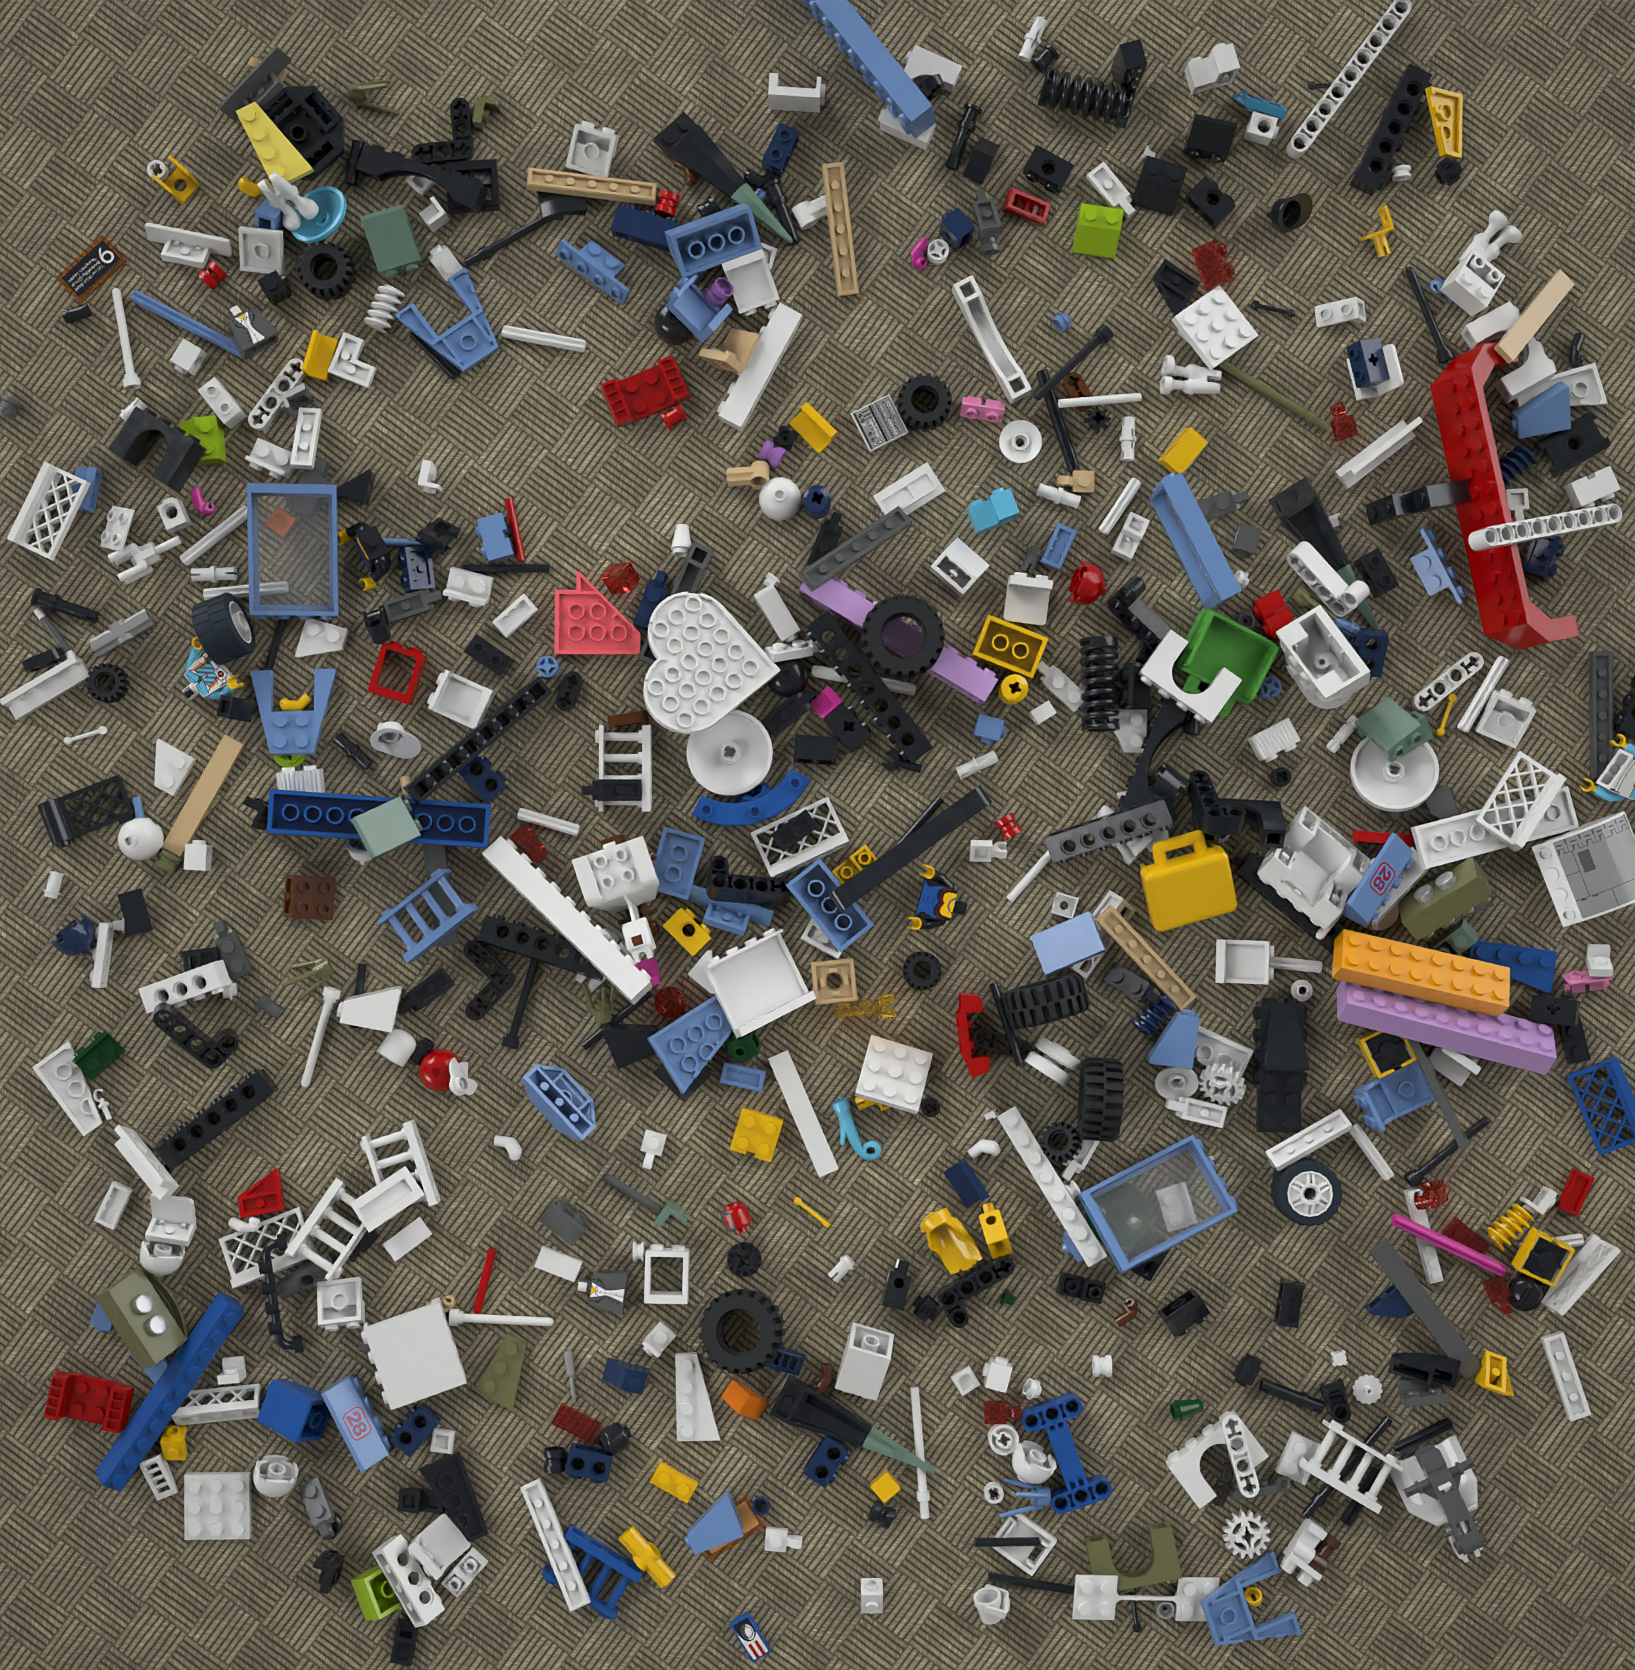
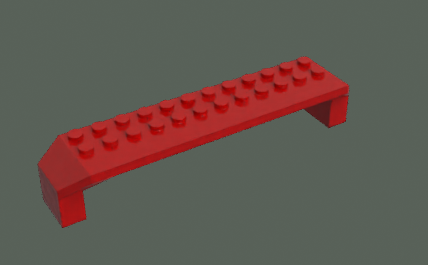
[1430,342,1579,649]

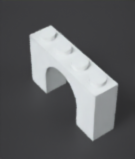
[878,45,962,150]
[1461,301,1556,404]
[1138,630,1242,724]
[1165,1410,1269,1509]

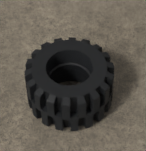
[297,241,356,301]
[897,373,952,432]

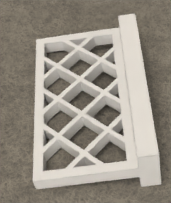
[1334,417,1423,490]
[7,461,91,561]
[1474,751,1567,852]
[751,797,850,878]
[219,1207,319,1288]
[1541,1233,1621,1316]

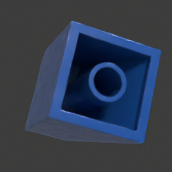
[256,1379,331,1443]

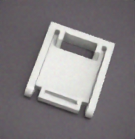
[993,1508,1057,1576]

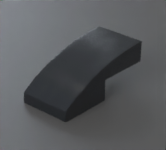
[397,1488,445,1514]
[390,1618,419,1666]

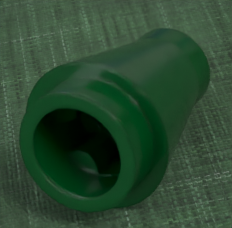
[1170,1399,1204,1422]

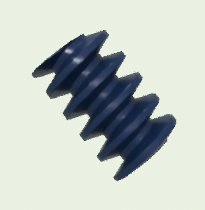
[1499,445,1537,487]
[804,485,831,519]
[1130,989,1177,1036]

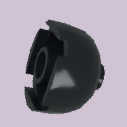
[654,301,694,345]
[767,658,809,698]

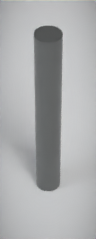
[603,1173,661,1214]

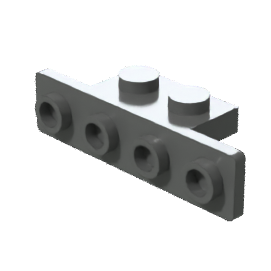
[218,46,291,120]

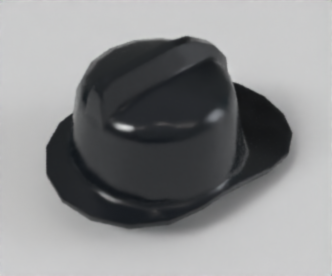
[1267,193,1313,233]
[1506,1270,1550,1311]

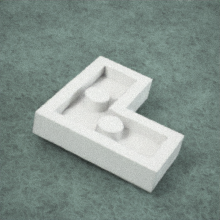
[328,332,377,389]

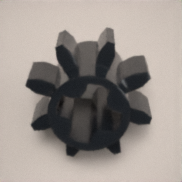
[1434,157,1462,186]
[1083,406,1111,434]
[913,1295,939,1322]

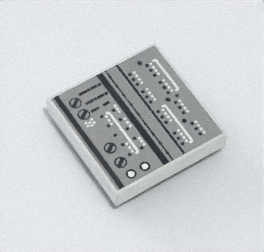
[851,394,908,453]

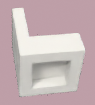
[419,196,450,233]

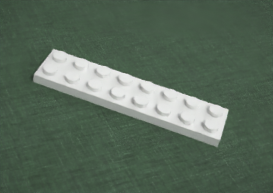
[1411,786,1579,870]

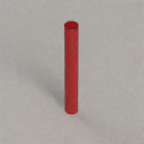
[504,498,526,563]
[473,1248,497,1314]

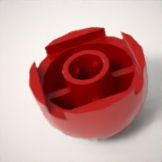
[1068,561,1107,605]
[419,1049,460,1092]

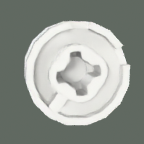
[988,1421,1019,1455]

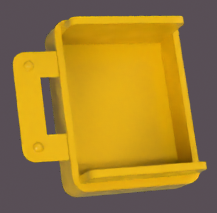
[1140,830,1237,932]

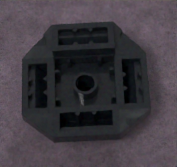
[249,85,345,181]

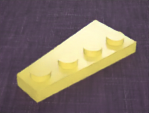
[236,102,315,187]

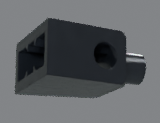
[880,1259,912,1311]

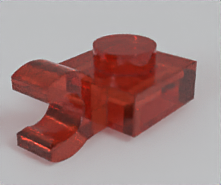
[1330,401,1359,442]
[1482,1276,1513,1315]
[984,1400,1021,1424]

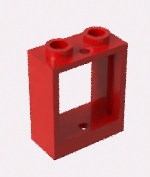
[367,640,428,706]

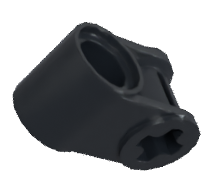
[362,605,391,644]
[1319,1378,1351,1423]

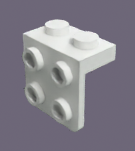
[1346,344,1404,401]
[1003,572,1053,626]
[145,1193,197,1247]
[407,1513,471,1580]

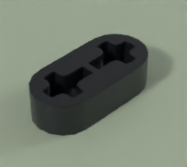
[919,74,945,101]
[22,648,65,673]
[556,671,583,712]

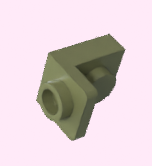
[472,96,500,130]

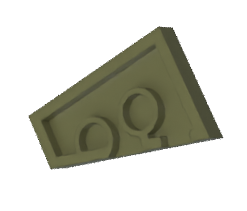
[475,1332,527,1411]

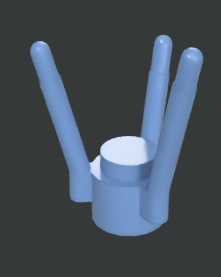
[1000,1479,1051,1518]

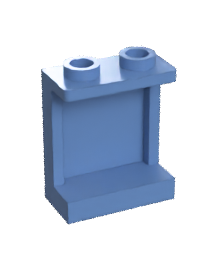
[665,273,733,343]

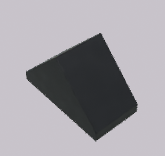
[963,137,1000,185]
[337,469,376,505]

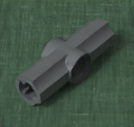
[275,1251,338,1299]

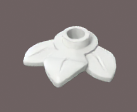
[449,1058,478,1096]

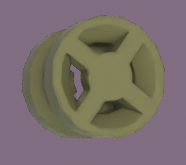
[154,848,182,874]

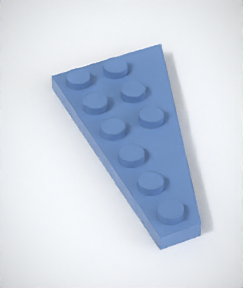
[647,995,733,1094]

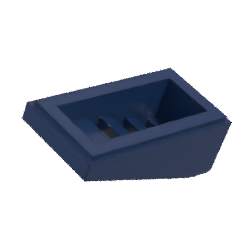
[766,1347,806,1376]

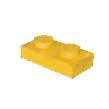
[650,1461,698,1503]

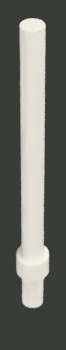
[910,1386,930,1519]

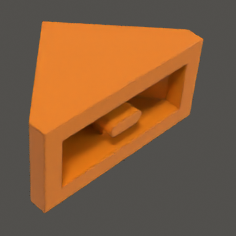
[721,1378,769,1420]

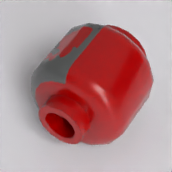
[720,1201,751,1235]

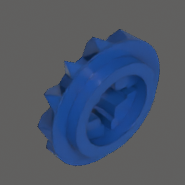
[738,781,771,803]

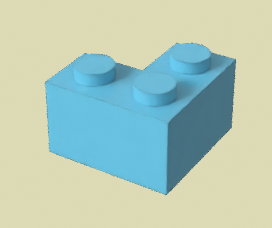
[967,487,1020,535]

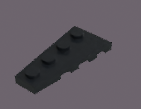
[418,1451,489,1543]

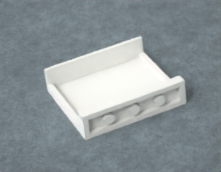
[702,928,816,1038]
[361,1297,467,1410]

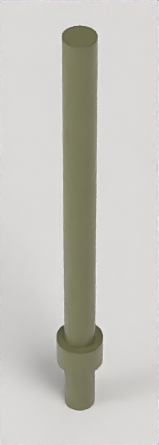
[1218,361,1331,431]

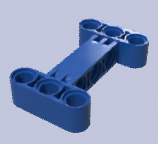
[1020,1393,1112,1514]

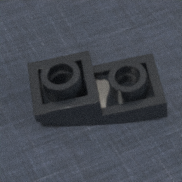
[1056,1271,1106,1304]

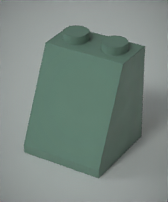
[360,205,424,279]
[351,796,423,860]

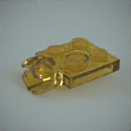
[834,994,897,1020]

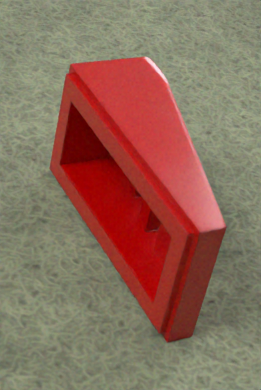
[1002,188,1051,225]

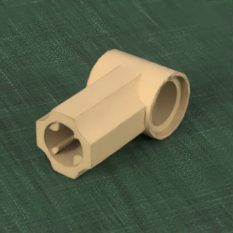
[726,461,770,490]

